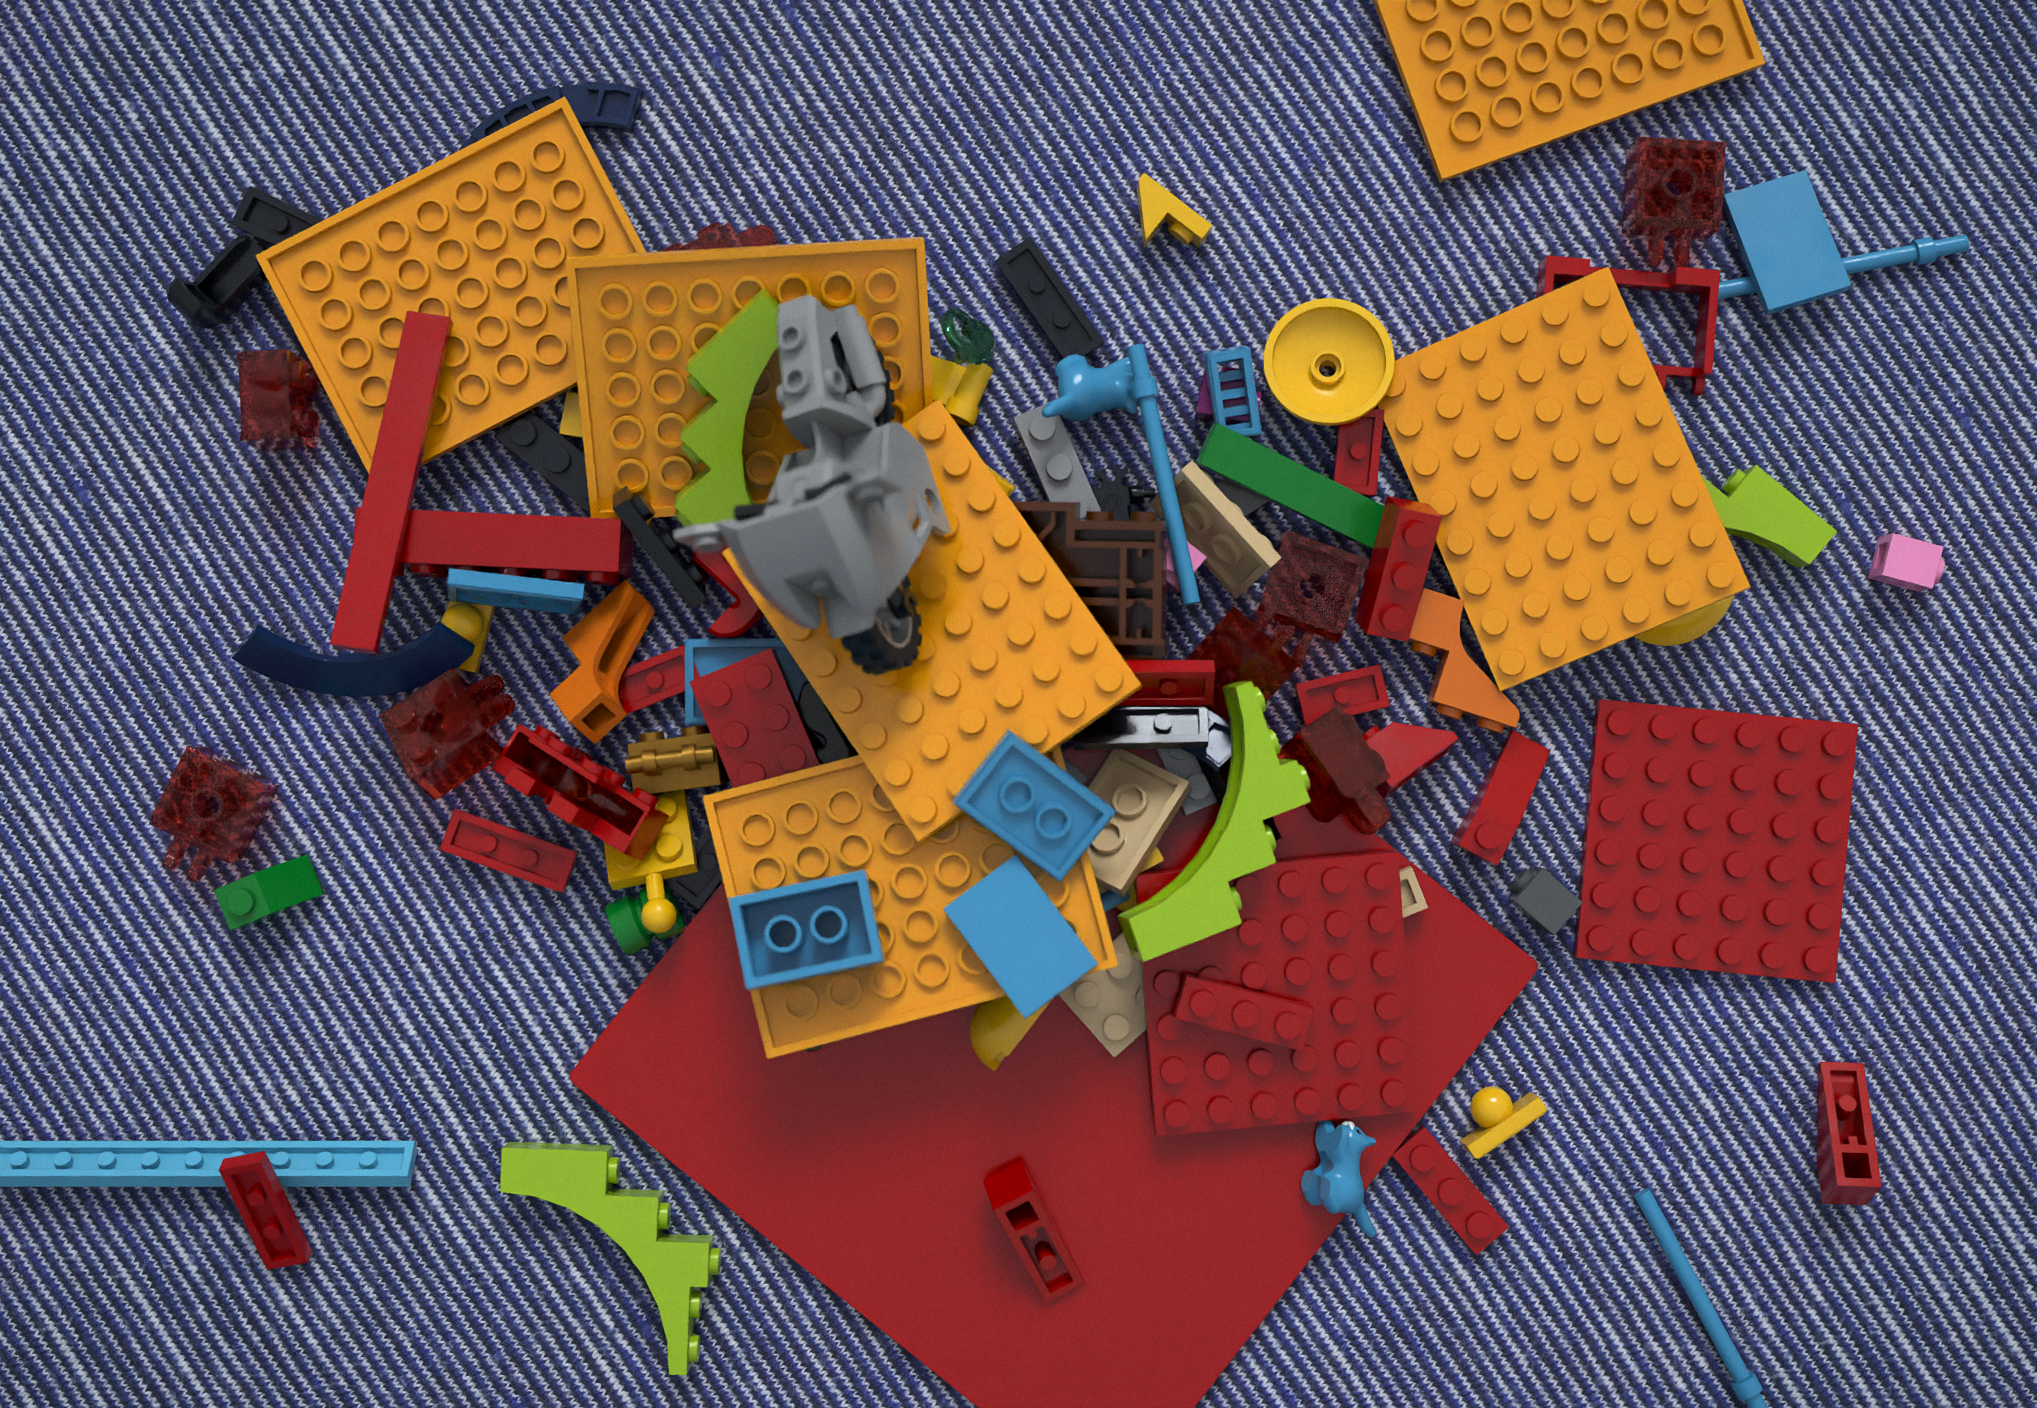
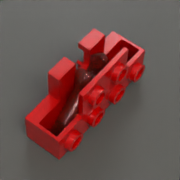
[492,724,669,861]

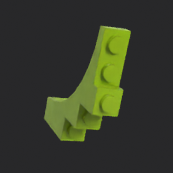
[674,288,779,527]
[1701,465,1837,568]
[1117,681,1310,962]
[500,1142,721,1375]

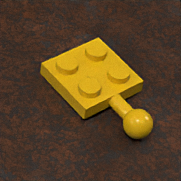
[604,790,698,933]

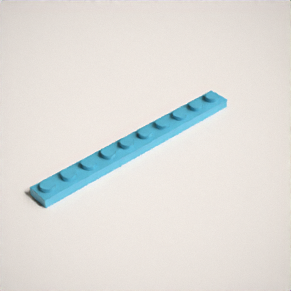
[0,1141,418,1187]

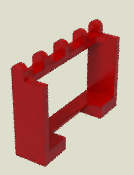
[1536,255,1720,396]

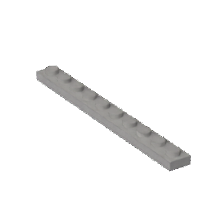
[1013,403,1217,816]

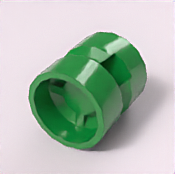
[605,881,685,956]

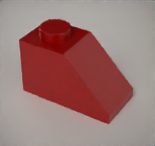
[1352,722,1459,799]

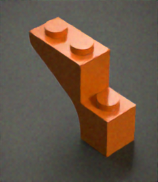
[549,579,655,744]
[1408,588,1520,734]

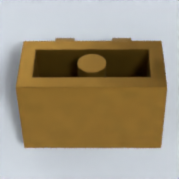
[625,725,725,794]

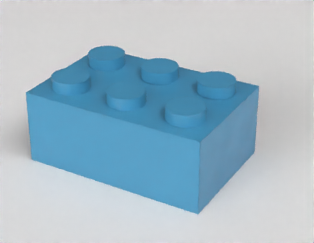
[729,870,886,991]

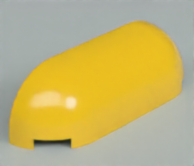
[969,996,1052,1072]

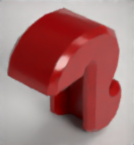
[693,545,764,639]

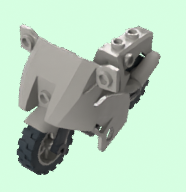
[674,294,951,675]

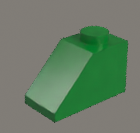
[213,854,325,931]

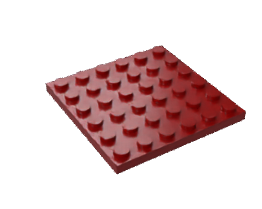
[1573,699,1858,983]
[1135,850,1417,1137]

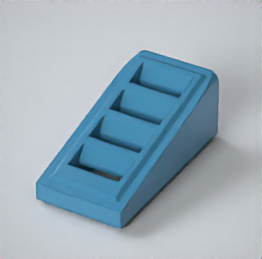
[1203,345,1262,437]

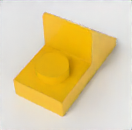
[1137,173,1212,248]

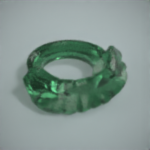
[940,308,995,365]

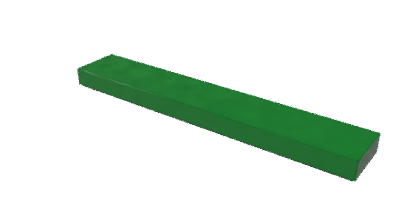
[1195,423,1436,550]

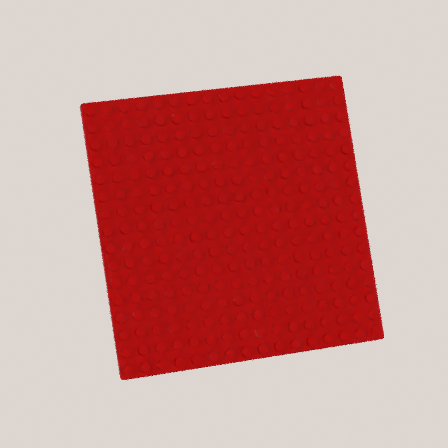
[570,705,1538,1408]

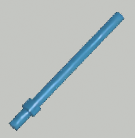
[1718,234,1969,300]
[1127,344,1200,605]
[1634,1188,1768,1408]

